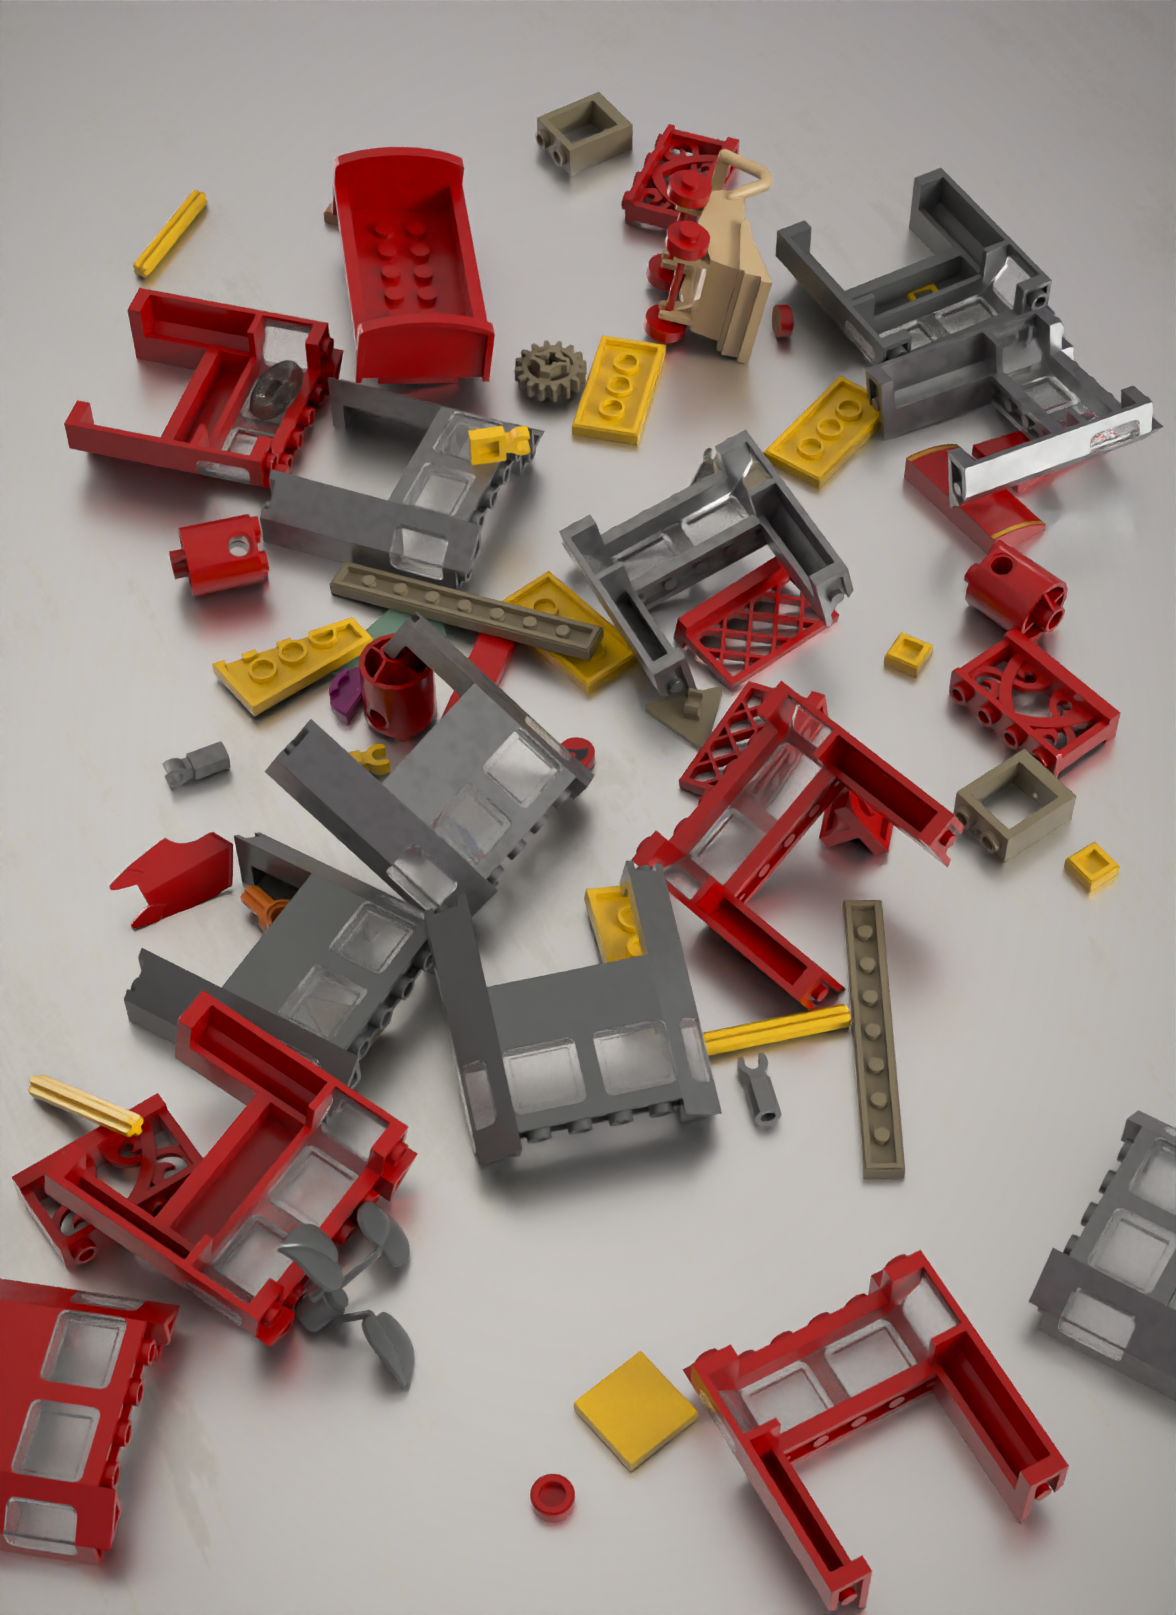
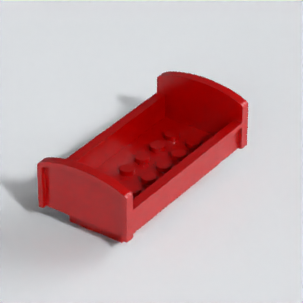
[331,147,495,384]

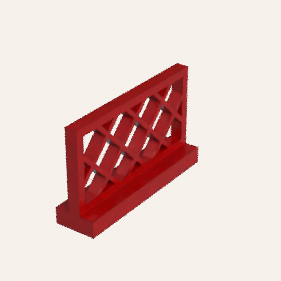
[673,556,839,691]
[678,681,828,812]

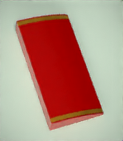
[904,444,1046,555]

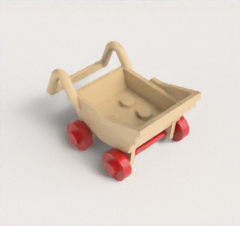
[643,149,773,364]

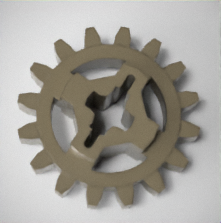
[514,340,587,402]

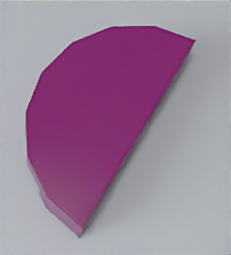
[329,667,363,725]

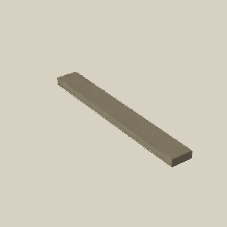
[329,561,604,661]
[842,900,905,1179]

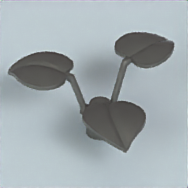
[277,1202,414,1389]

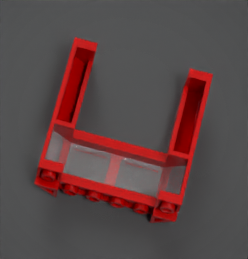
[631,681,964,1010]
[682,1250,1069,1611]

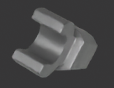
[162,741,231,789]
[737,1053,782,1126]

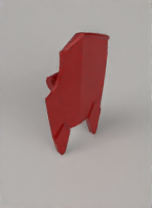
[109,832,233,928]

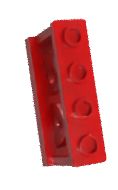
[621,124,739,229]
[949,627,1121,777]
[12,1093,203,1269]

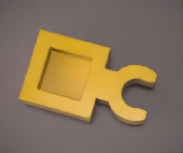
[468,426,531,466]

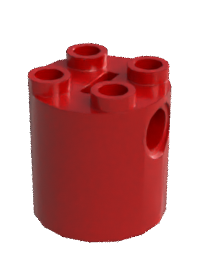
[169,514,269,597]
[964,540,1068,641]
[359,633,437,742]

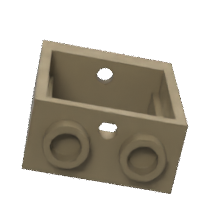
[535,92,633,176]
[953,749,1076,863]

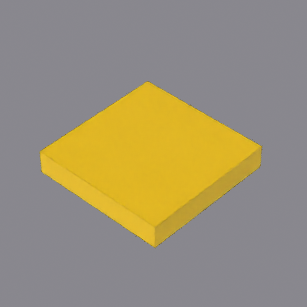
[574,1350,698,1471]

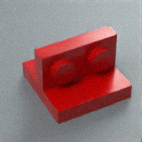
[819,787,893,855]

